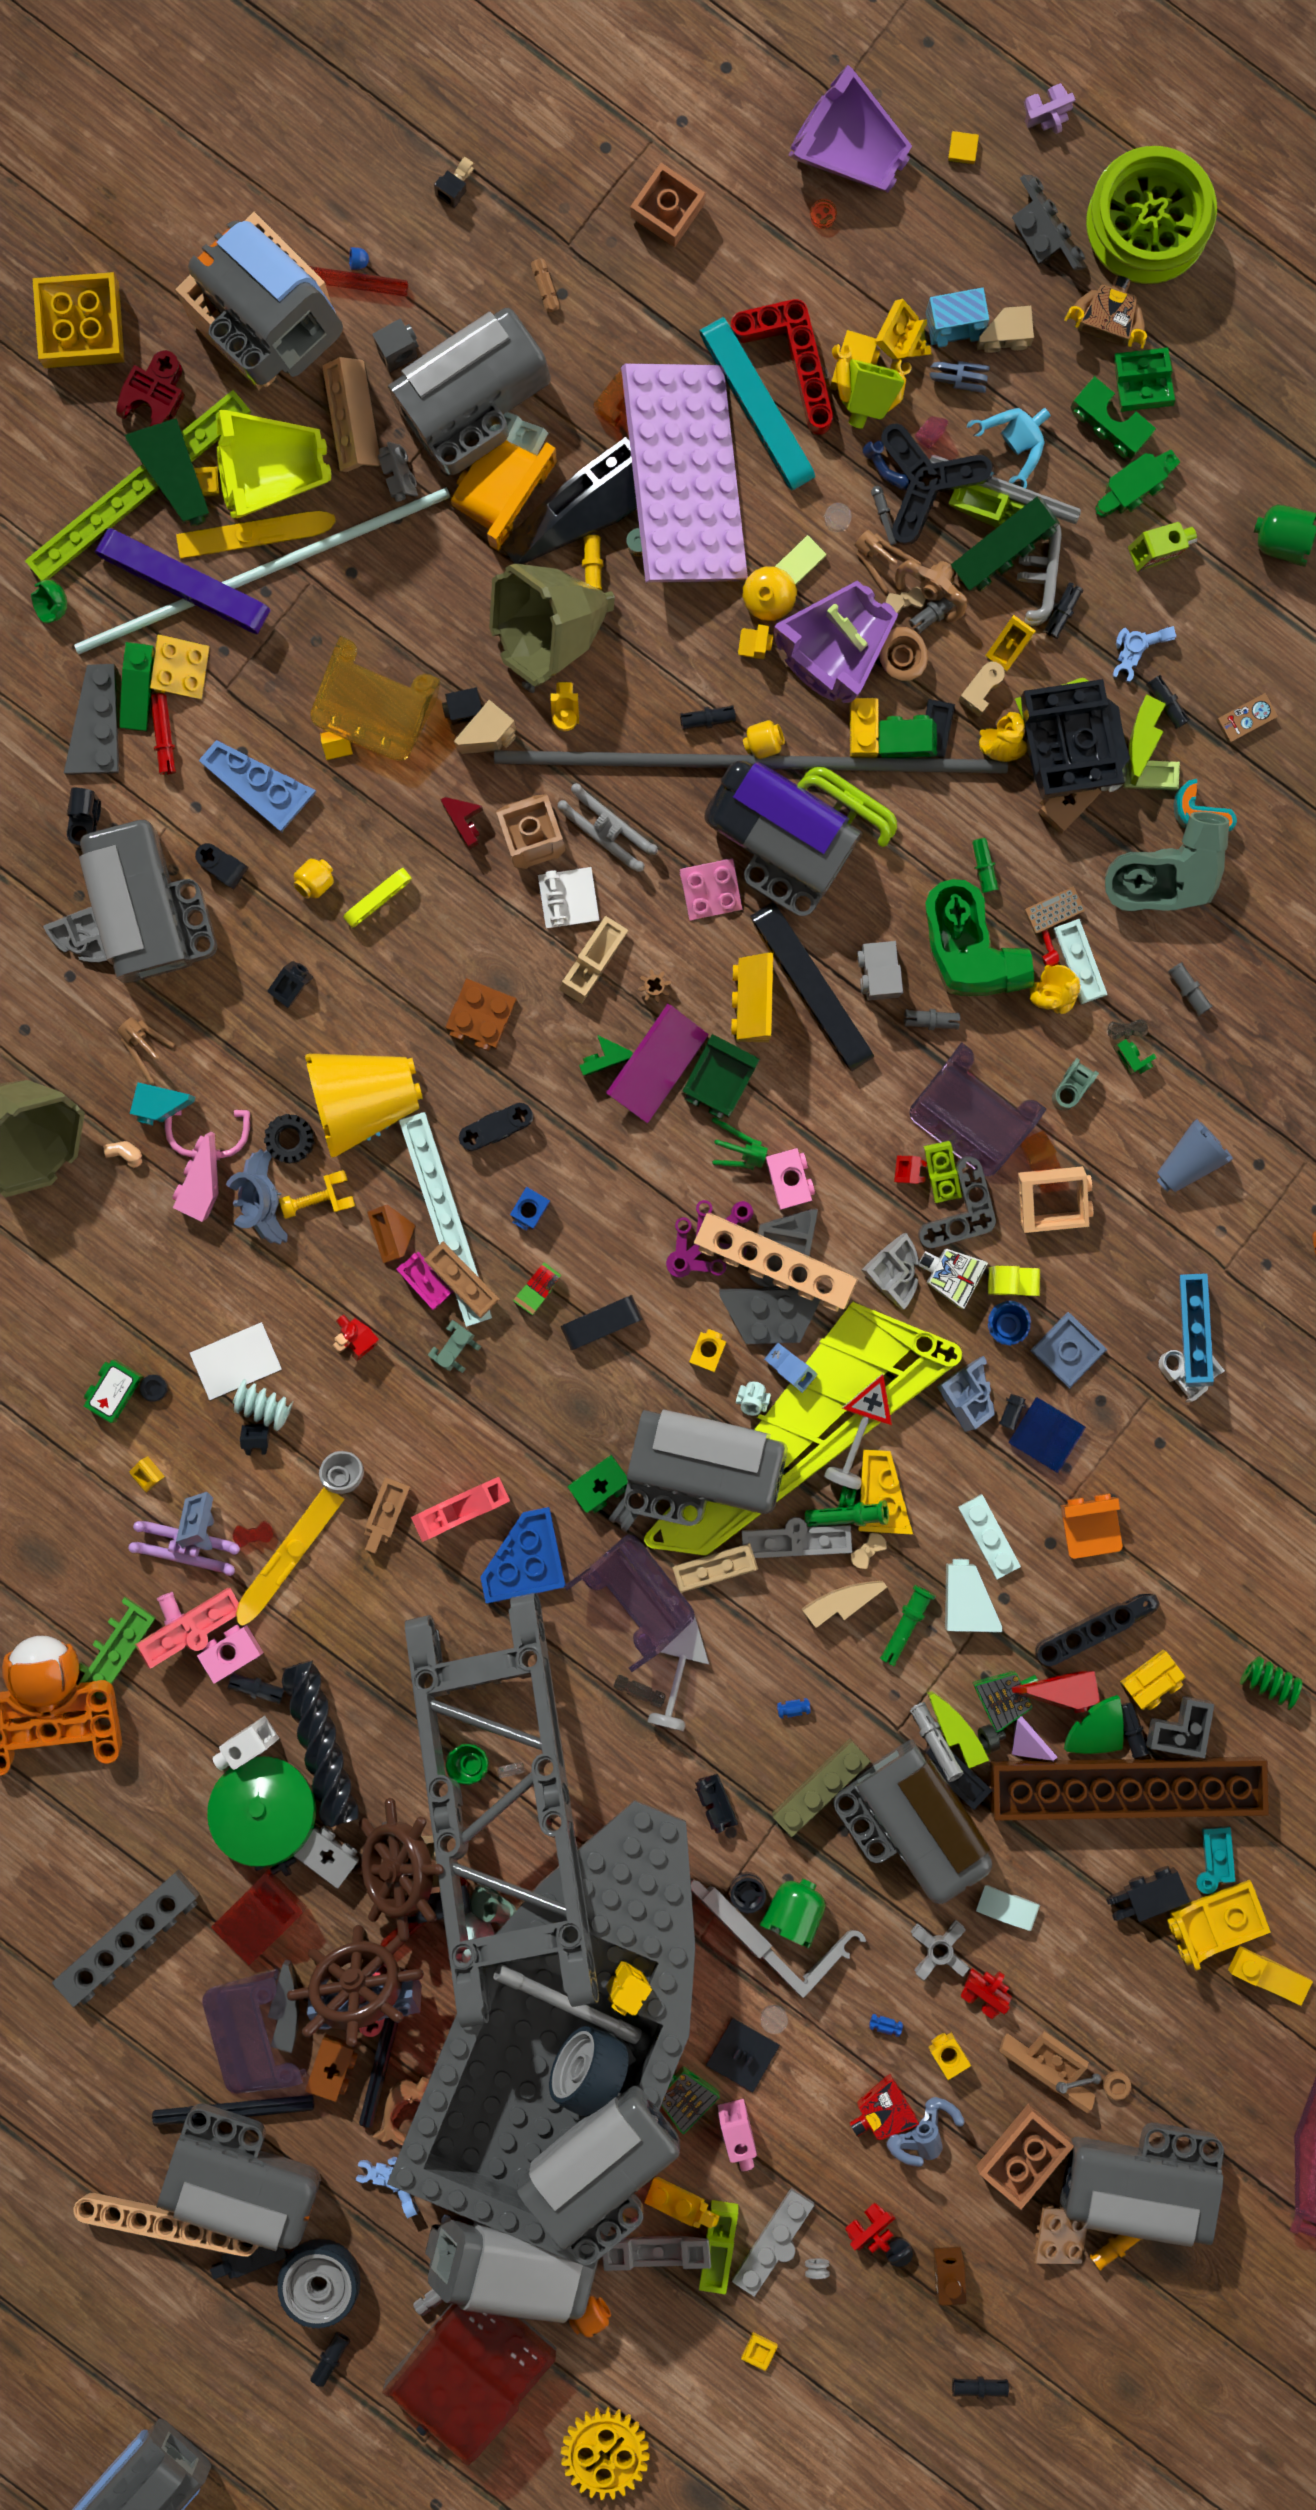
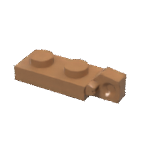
[364,1477,411,1553]

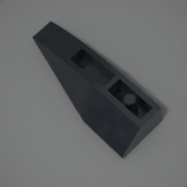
[501,437,637,564]

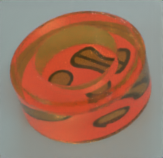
[810,199,837,228]

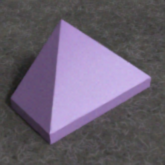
[1012,1716,1057,1761]

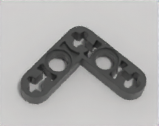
[918,1156,996,1248]

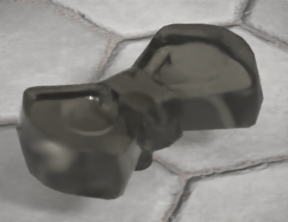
[1107,1019,1148,1040]

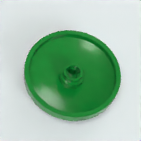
[207,1756,316,1867]

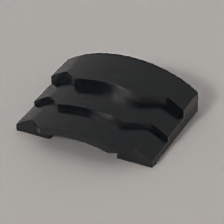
[1021,679,1130,799]

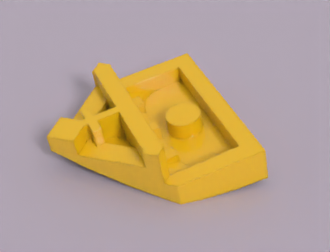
[875,299,931,360]

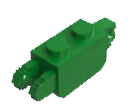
[1094,450,1180,518]

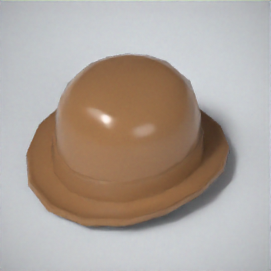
[879,627,928,681]

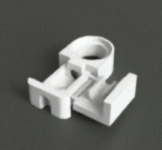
[1159,1350,1225,1403]

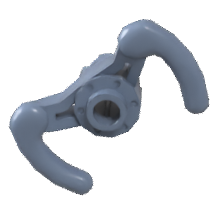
[887,2097,965,2167]

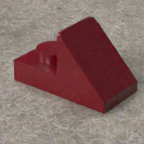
[440,797,483,850]

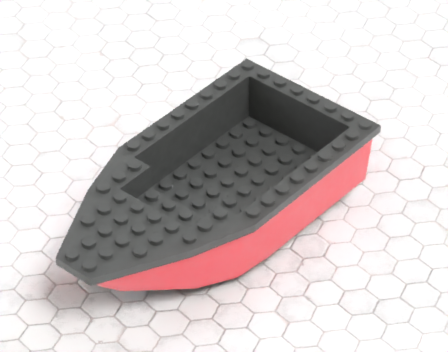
[387,1800,695,2270]

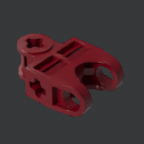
[116,350,185,426]

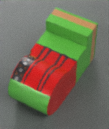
[513,1262,561,1315]

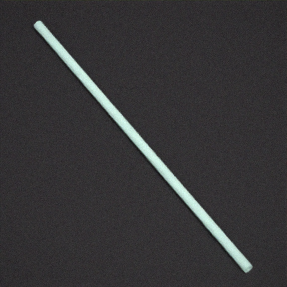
[74,487,451,655]

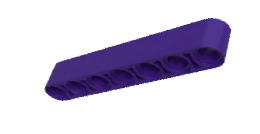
[95,528,271,634]

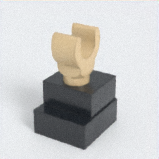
[434,157,474,209]

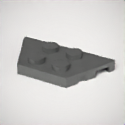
[750,1208,818,1288]
[719,1287,824,1344]

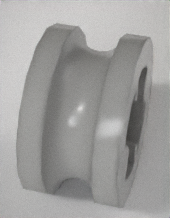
[805,2258,830,2279]

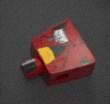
[849,2073,919,2140]

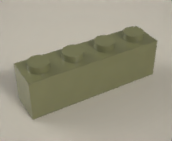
[772,1738,871,1837]

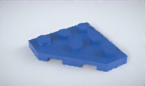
[480,1507,566,1603]

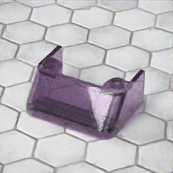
[564,1535,695,1672]

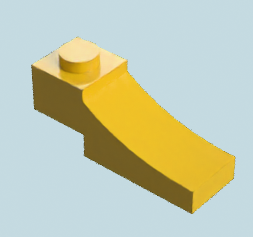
[1228,1946,1313,2006]

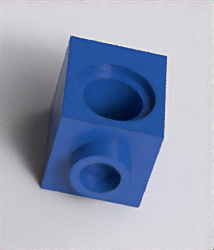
[510,1187,551,1230]

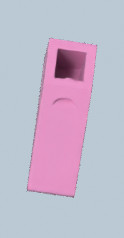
[172,1132,219,1222]

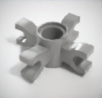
[910,1919,970,1980]

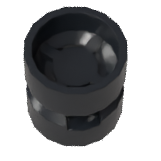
[730,1872,766,1913]

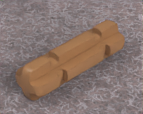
[531,258,559,313]

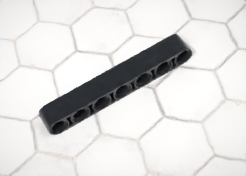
[750,901,874,1072]

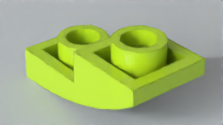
[923,1141,962,1203]

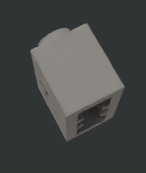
[294,1826,359,1889]

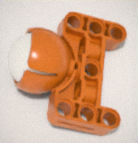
[0,1636,122,1776]

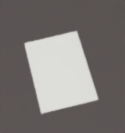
[190,1322,282,1400]

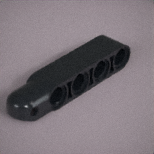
[1035,1594,1160,1666]

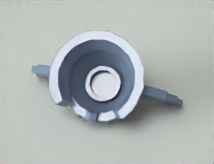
[226,1149,287,1245]

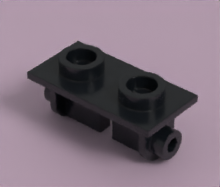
[695,1774,738,1834]

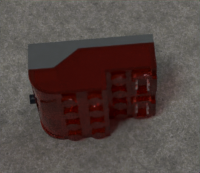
[382,2303,557,2466]

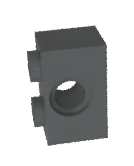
[372,318,419,373]

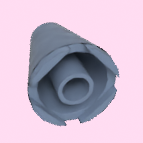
[1157,1119,1234,1192]

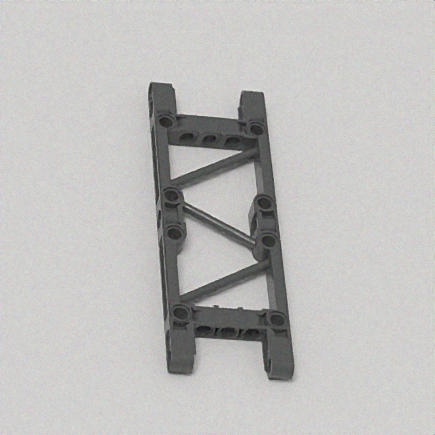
[405,1593,599,2028]

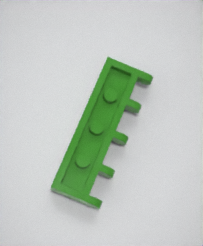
[78,1597,156,1700]

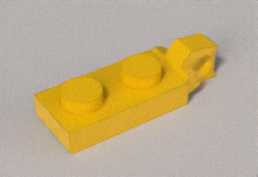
[645,2177,720,2228]

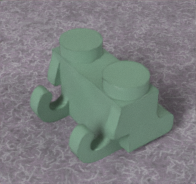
[428,1320,481,1373]

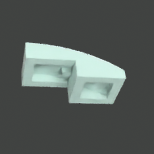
[489,412,548,455]
[976,1885,1040,1931]

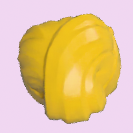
[979,712,1027,762]
[1030,965,1081,1014]

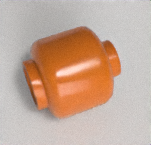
[569,2295,611,2338]

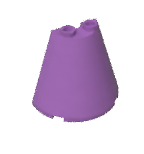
[789,65,912,193]
[774,581,898,703]

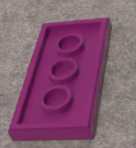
[606,1004,709,1123]

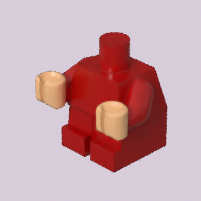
[333,1314,379,1362]

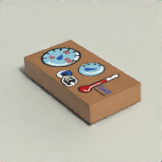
[1217,693,1278,744]

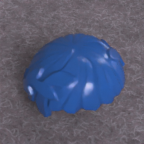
[988,1301,1031,1346]

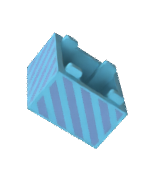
[926,288,989,348]

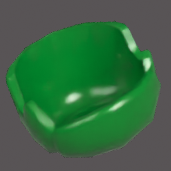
[31,580,68,624]
[445,1744,489,1785]

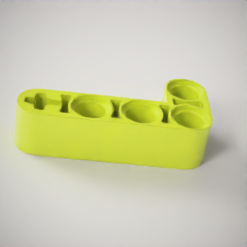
[988,1266,1040,1296]

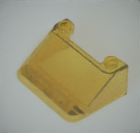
[310,636,440,761]

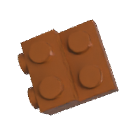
[445,978,517,1051]

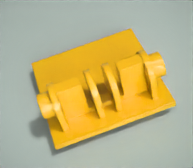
[150,635,209,699]

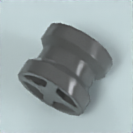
[608,1498,639,1532]

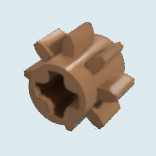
[638,969,671,1004]

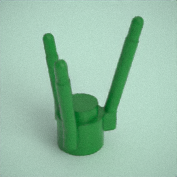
[712,1117,768,1170]

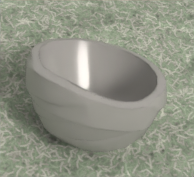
[319,1451,364,1494]

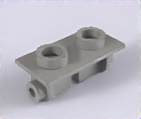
[378,442,418,502]

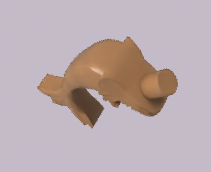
[373,2077,429,2145]

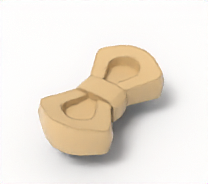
[885,587,926,614]
[850,1532,887,1569]

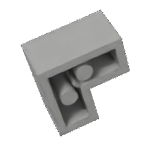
[857,941,903,1001]

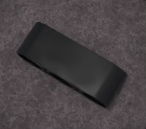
[560,1295,643,1351]

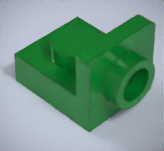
[1113,1039,1157,1075]

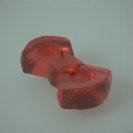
[233,1521,274,1548]

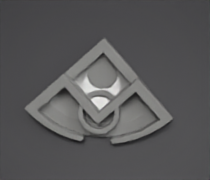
[43,907,107,962]
[861,1233,919,1310]

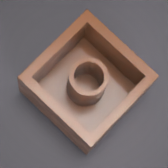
[630,163,706,248]

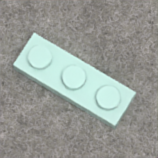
[958,1494,1021,1579]

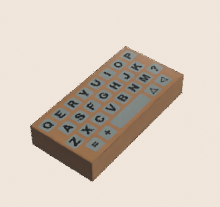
[1024,886,1085,935]

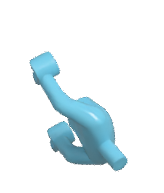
[967,408,1051,489]

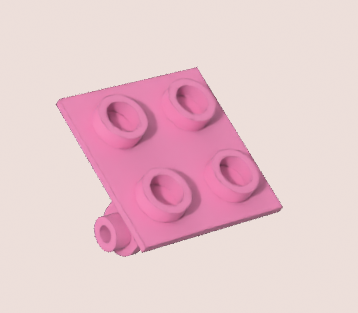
[680,858,742,920]

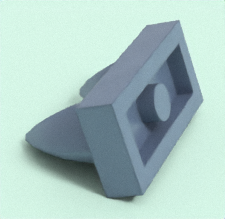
[176,1492,214,1550]

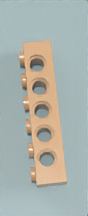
[694,1213,859,1312]

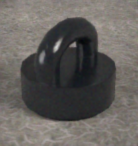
[885,2237,913,2267]

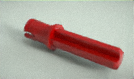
[150,693,176,775]

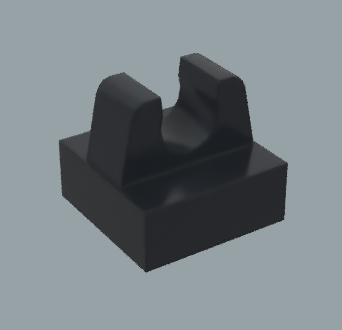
[240,1424,270,1456]

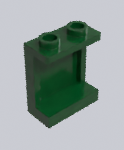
[682,1034,760,1120]

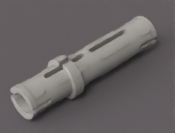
[910,1702,964,1782]

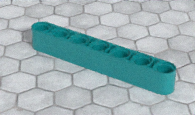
[699,317,816,491]

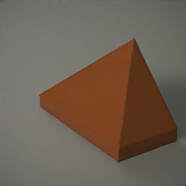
[367,1204,415,1263]

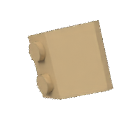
[454,700,517,754]

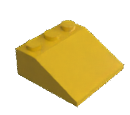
[731,953,773,1042]

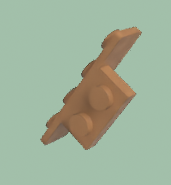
[999,2031,1095,2113]

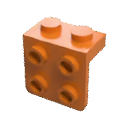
[1060,1493,1123,1559]

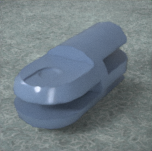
[929,361,990,393]

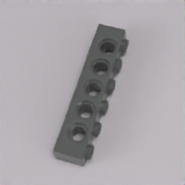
[52,1869,200,2007]

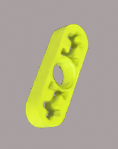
[343,868,412,928]

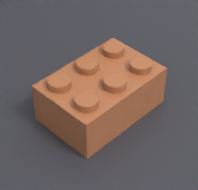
[976,2103,1074,2209]

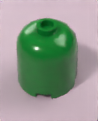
[1254,504,1316,567]
[760,1878,826,1949]

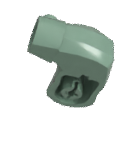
[1105,812,1229,911]

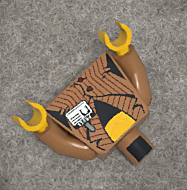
[1064,275,1147,349]

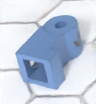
[764,1343,818,1393]

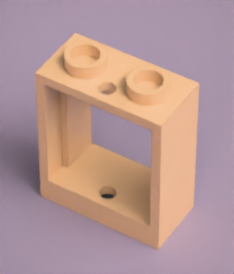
[1018,1166,1093,1233]

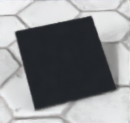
[706,2018,780,2092]

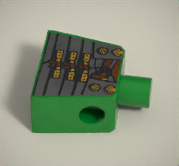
[972,1671,1038,1732]
[661,2066,720,2135]

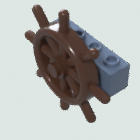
[287,1925,424,2047]

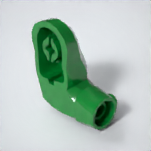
[925,879,1034,996]

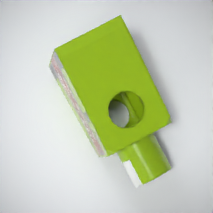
[1128,522,1197,572]

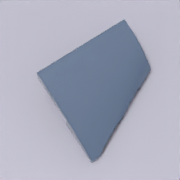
[937,1356,995,1432]

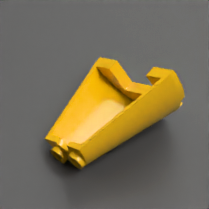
[305,1053,423,1158]

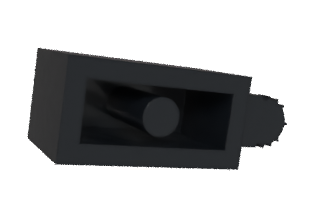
[1106,1866,1190,1922]

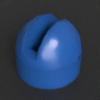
[349,247,369,270]

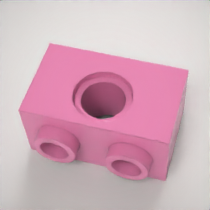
[765,1148,815,1210]
[197,1624,264,1683]

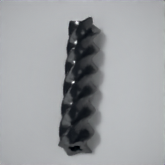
[282,1660,359,1827]

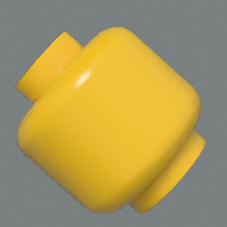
[743,720,785,759]
[293,858,334,899]

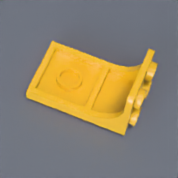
[1167,1880,1271,1971]

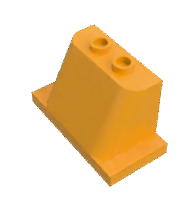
[451,440,557,552]

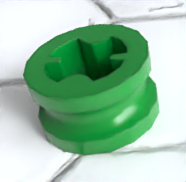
[838,1485,856,1508]

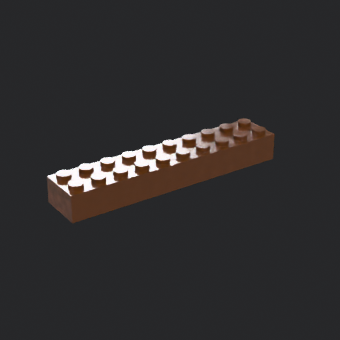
[990,1756,1269,1821]

